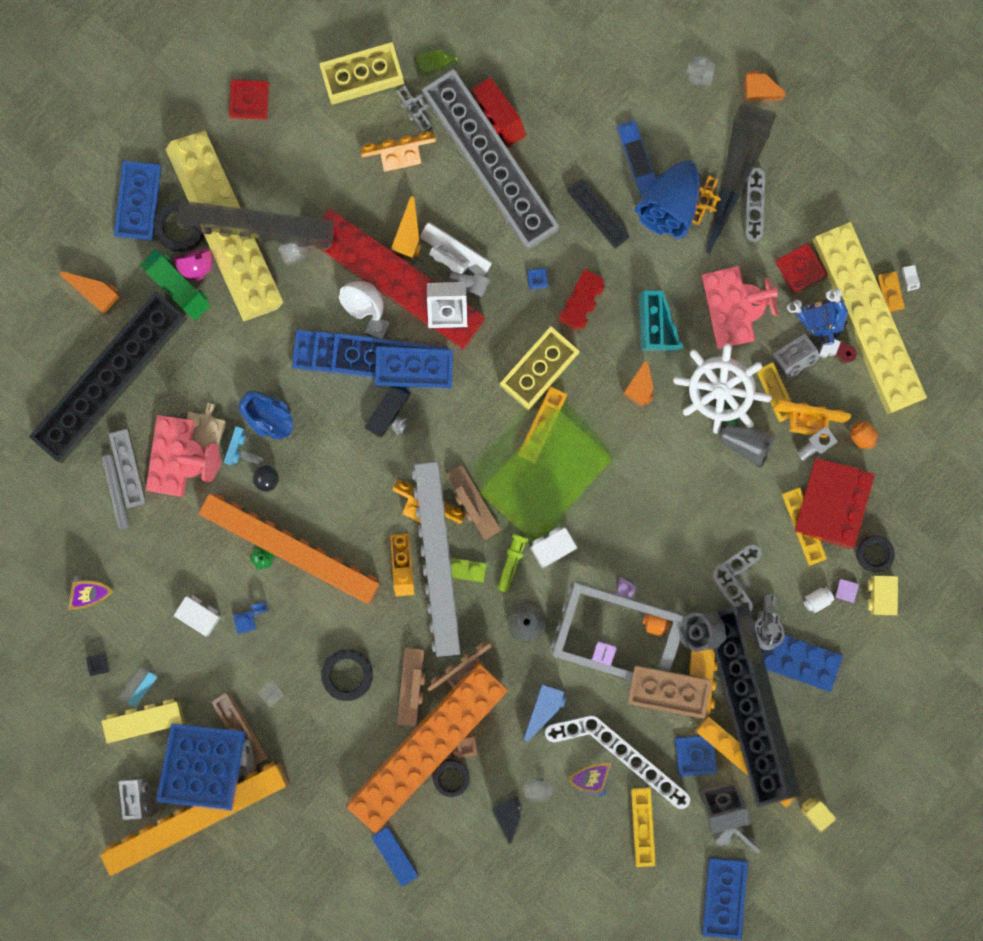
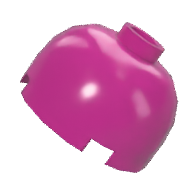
[174,248,213,281]

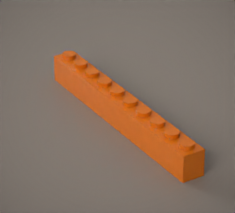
[198,493,380,604]

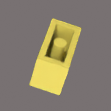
[868,576,898,615]
[800,797,836,832]

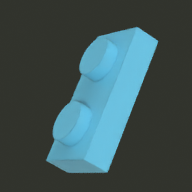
[224,427,247,466]

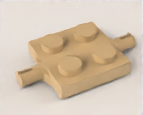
[187,403,226,456]

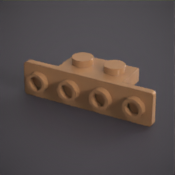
[446,465,500,540]
[427,641,492,691]
[397,648,425,727]

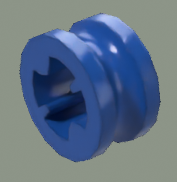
[250,601,269,615]

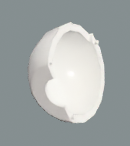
[339,280,384,321]

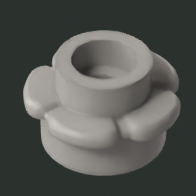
[392,417,409,435]

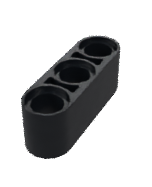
[365,386,411,438]

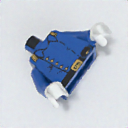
[787,289,848,345]

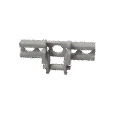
[396,86,432,132]

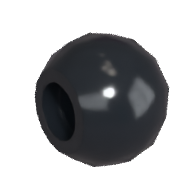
[252,465,279,492]

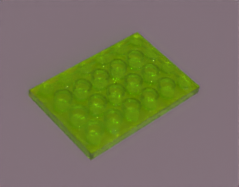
[479,407,612,542]

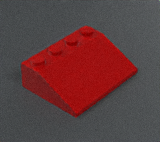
[794,458,875,549]

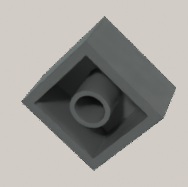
[700,781,750,834]

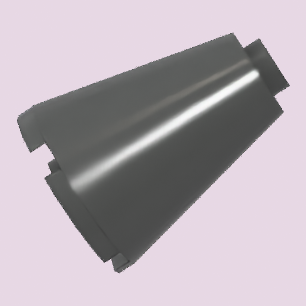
[719,425,775,468]
[507,602,546,641]

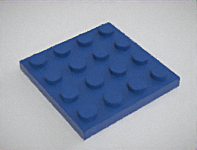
[156,724,246,811]

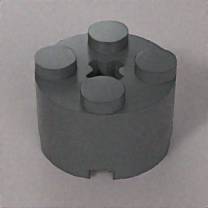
[679,611,726,652]

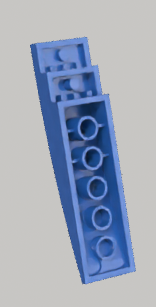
[292,330,449,378]

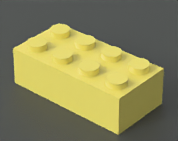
[319,42,404,105]
[500,327,580,411]

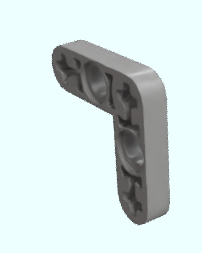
[712,545,762,612]

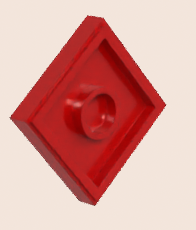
[229,80,269,120]
[775,242,827,294]

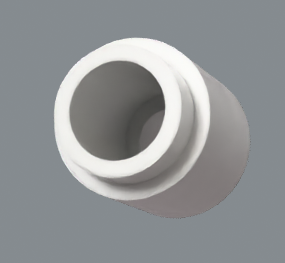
[804,587,834,613]

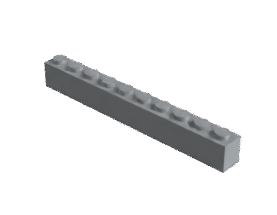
[412,461,461,657]

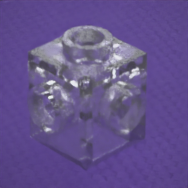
[686,56,716,86]

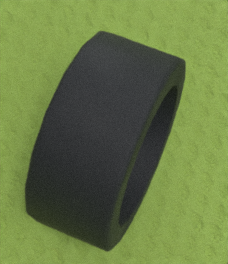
[856,536,895,572]
[433,760,470,797]

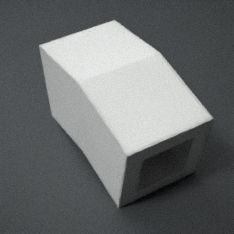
[901,265,920,291]

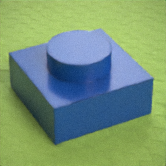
[233,611,257,634]

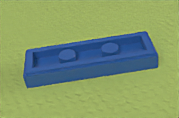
[371,826,419,887]

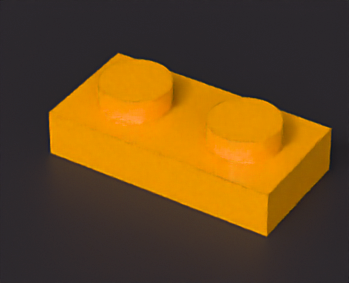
[877,271,905,312]

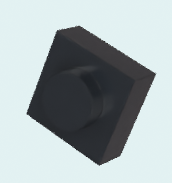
[86,653,110,676]

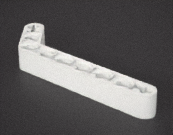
[545,715,690,809]

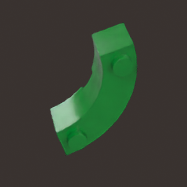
[139,249,211,321]

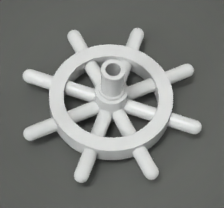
[673,344,771,434]

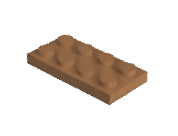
[628,665,712,719]

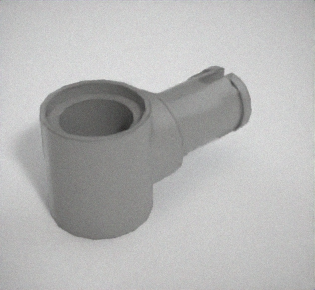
[450,271,489,298]

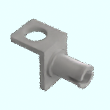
[797,426,838,461]

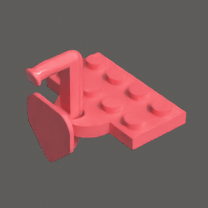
[702,266,779,349]
[146,415,222,497]

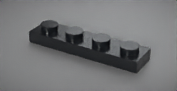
[567,178,630,249]

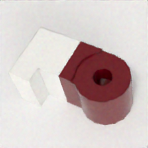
[818,339,857,364]

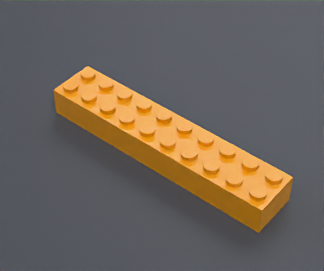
[100,761,290,876]

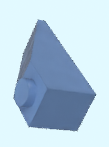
[524,684,566,741]

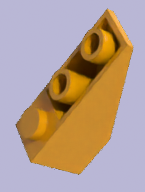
[390,533,415,596]

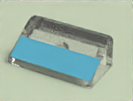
[118,666,158,708]

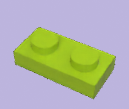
[450,558,486,582]

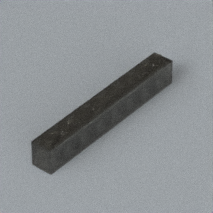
[177,200,335,250]

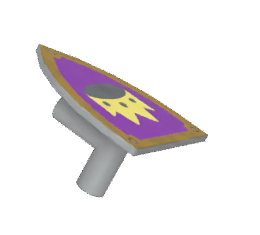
[68,576,114,610]

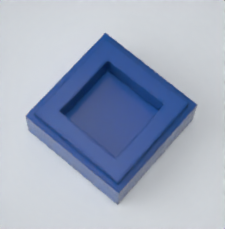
[527,268,549,290]

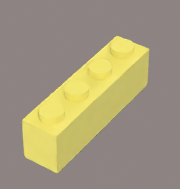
[102,699,185,743]

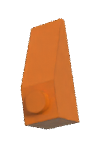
[60,271,120,314]

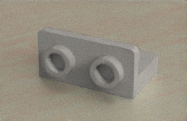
[773,334,819,378]
[119,778,153,820]

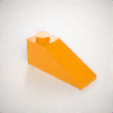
[391,196,422,260]

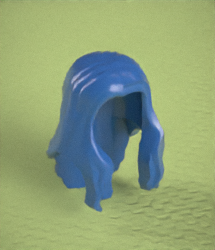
[239,391,294,440]

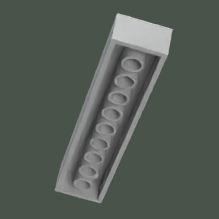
[422,69,559,251]

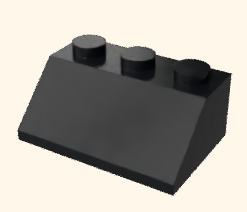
[491,793,523,844]

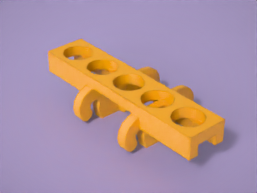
[692,176,721,225]

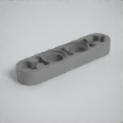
[745,168,765,243]

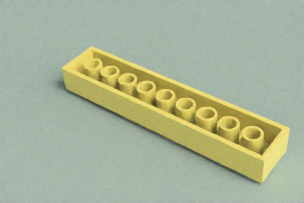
[165,131,284,321]
[812,222,927,415]

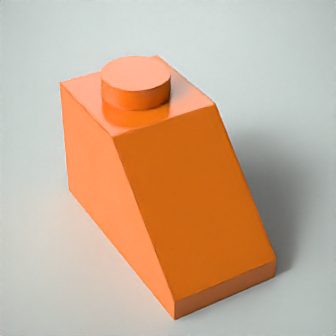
[744,71,785,101]
[623,361,654,407]

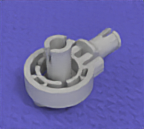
[754,595,785,650]

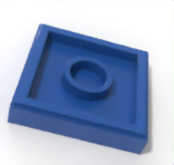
[675,735,717,777]

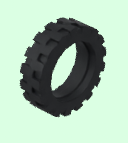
[153,200,204,252]
[321,649,373,701]

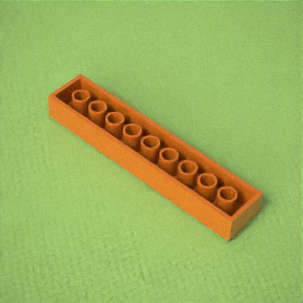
[346,661,508,833]

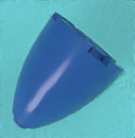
[635,160,700,239]

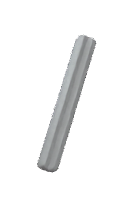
[102,455,129,529]

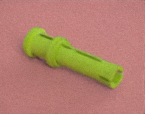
[497,534,529,593]

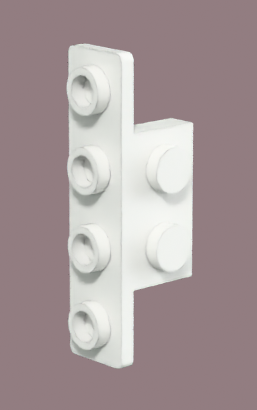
[420,222,492,276]

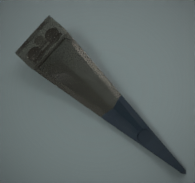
[706,103,776,255]

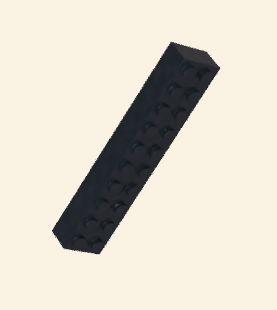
[29,291,187,463]
[714,605,802,807]

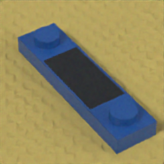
[616,120,656,197]

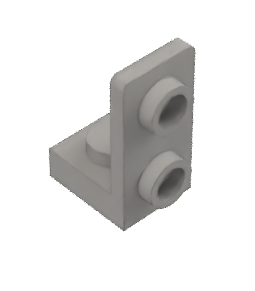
[714,827,760,853]

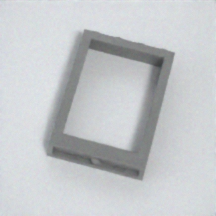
[550,580,687,680]

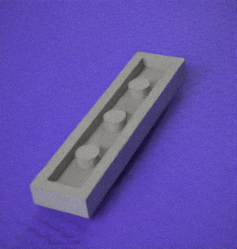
[109,429,147,508]

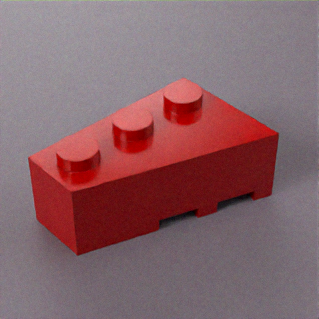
[471,77,526,148]
[558,269,606,332]

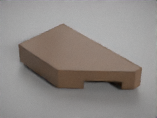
[452,736,478,758]

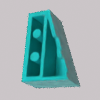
[639,291,683,351]

